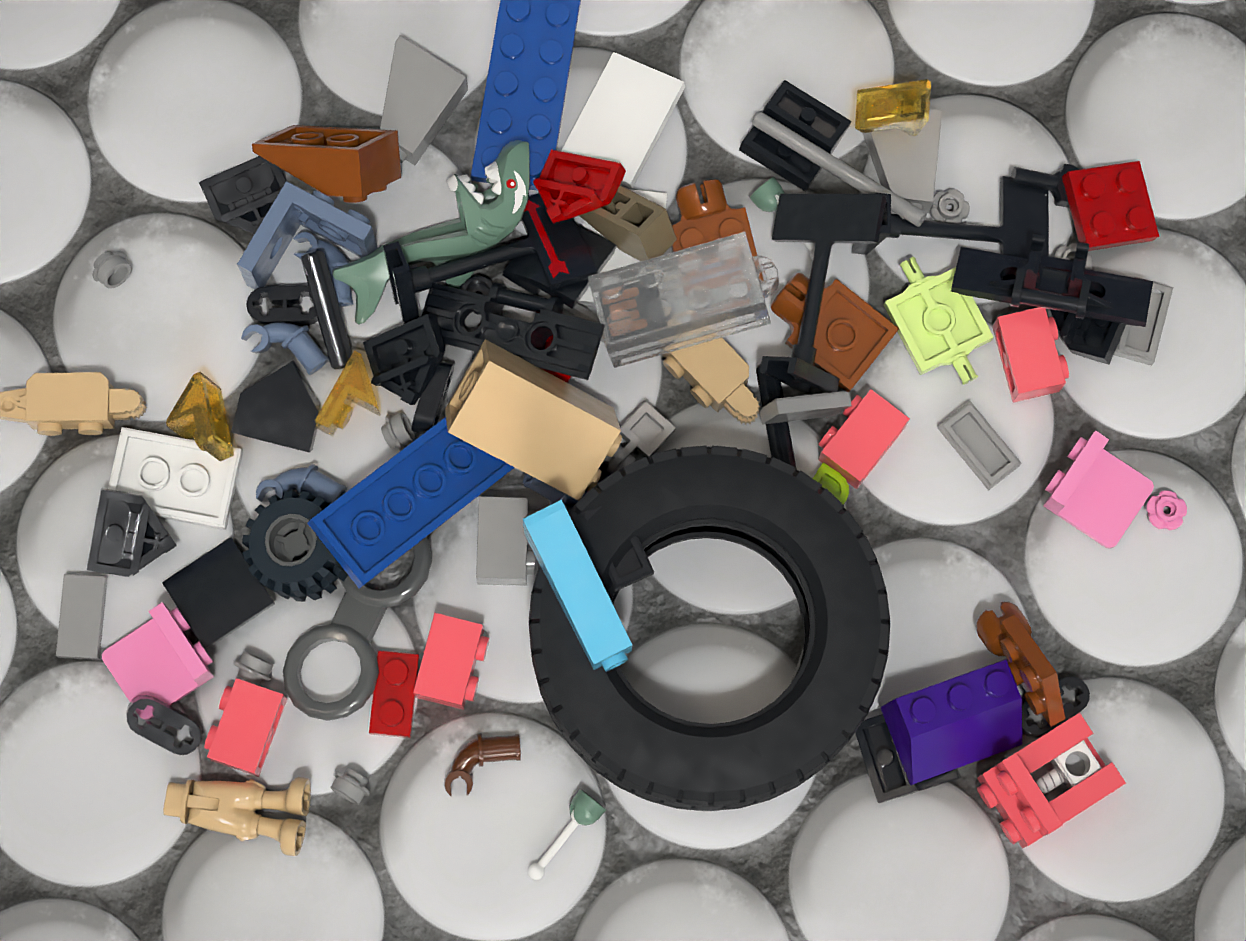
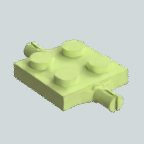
[884,257,994,385]

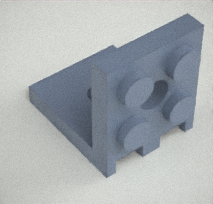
[237,181,378,290]

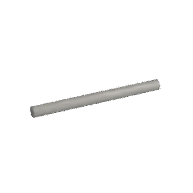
[752,111,927,227]

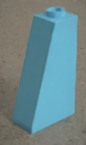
[522,500,633,671]

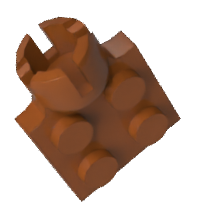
[671,179,765,305]
[771,273,899,392]
[976,602,1065,727]

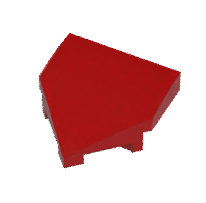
[533,150,626,223]

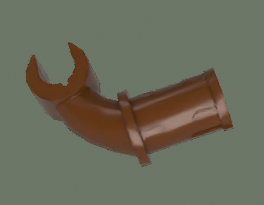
[444,733,521,796]

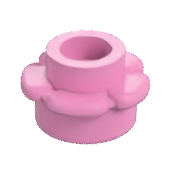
[1146,490,1187,530]

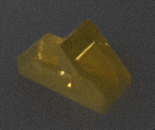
[855,79,931,136]
[315,350,381,437]
[166,371,234,462]

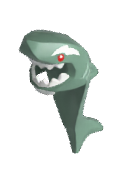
[332,140,530,324]

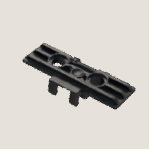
[951,234,1153,327]
[421,282,605,380]

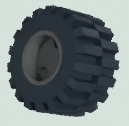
[242,490,348,602]

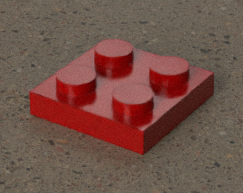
[1062,161,1159,251]

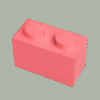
[992,307,1069,403]
[818,389,910,489]
[413,613,490,710]
[204,678,287,777]

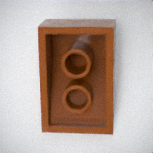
[252,125,401,203]

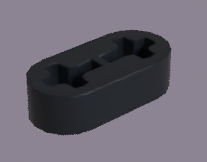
[246,285,318,326]
[411,361,454,434]
[1022,677,1090,737]
[126,695,201,755]

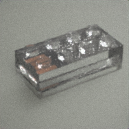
[588,232,779,368]

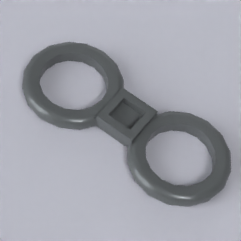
[283,537,432,721]

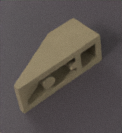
[579,185,677,267]

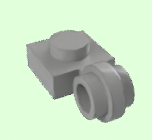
[603,401,676,475]

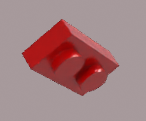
[369,651,420,738]

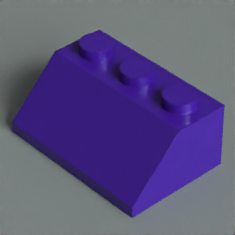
[880,659,1022,785]

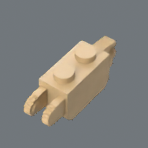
[654,306,760,425]
[0,372,147,436]

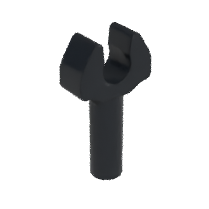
[1010,164,1079,207]

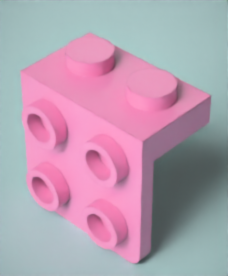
[1043,430,1154,549]
[102,602,214,720]

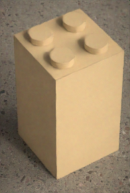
[445,339,622,501]

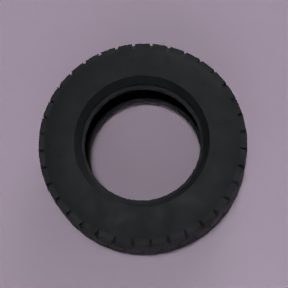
[529,445,890,811]

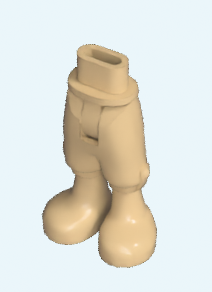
[163,777,311,856]

